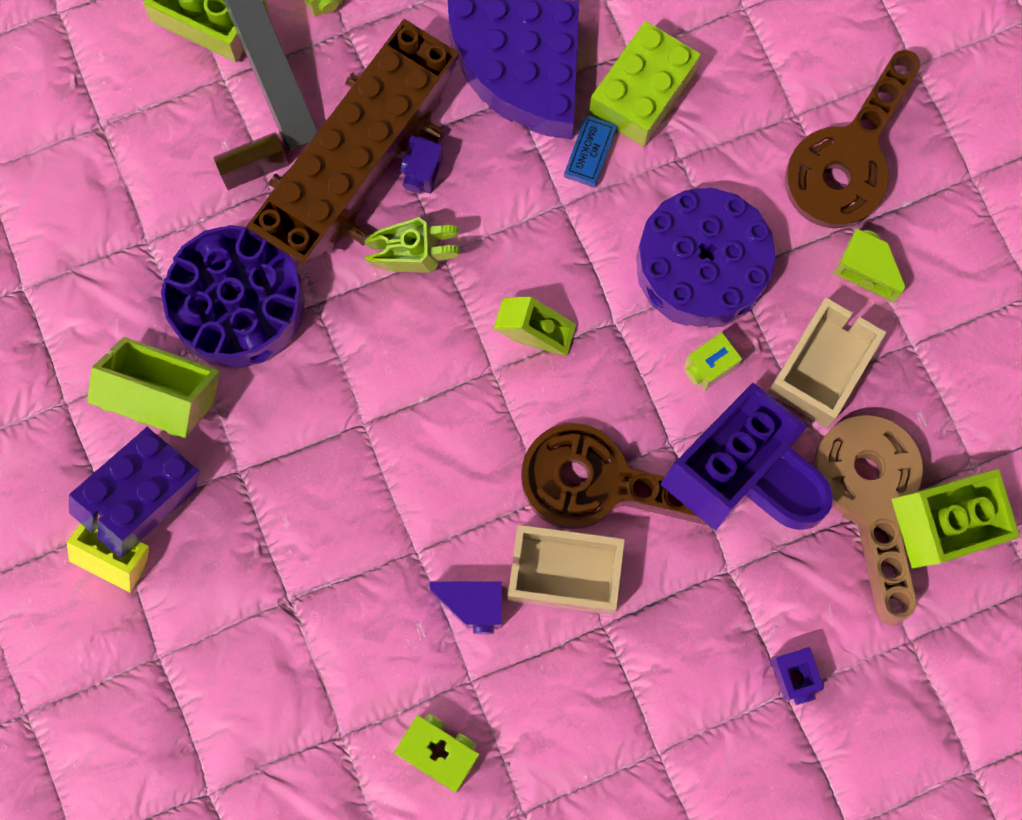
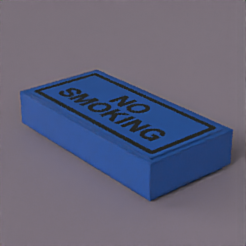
[564,115,617,188]

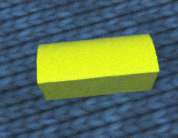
[67,523,149,593]

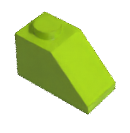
[833,228,905,303]
[493,297,576,355]

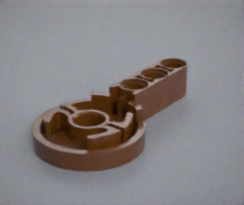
[785,50,920,228]
[521,423,708,529]

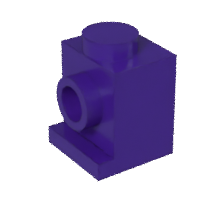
[401,135,444,194]
[770,647,824,705]

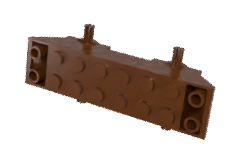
[246,19,459,265]

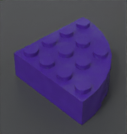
[448,0,579,140]

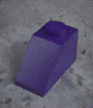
[430,581,502,635]

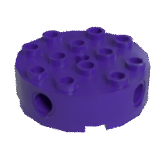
[636,187,776,328]
[161,225,305,369]

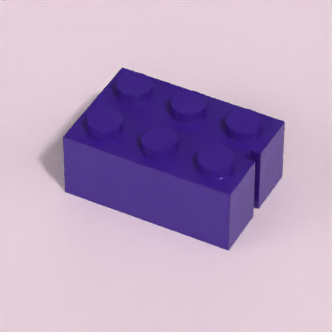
[69,427,199,559]

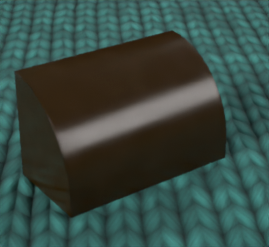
[213,132,289,190]

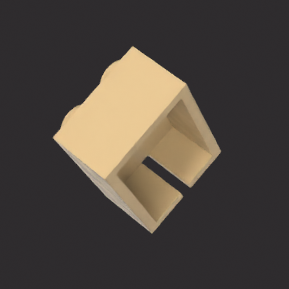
[767,297,886,428]
[508,525,625,615]

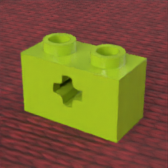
[393,713,479,793]

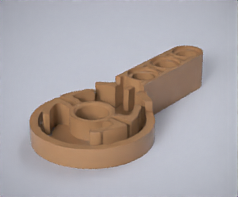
[814,415,923,626]

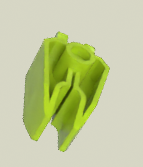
[365,217,460,273]

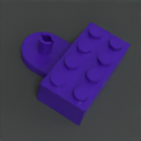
[661,382,833,531]

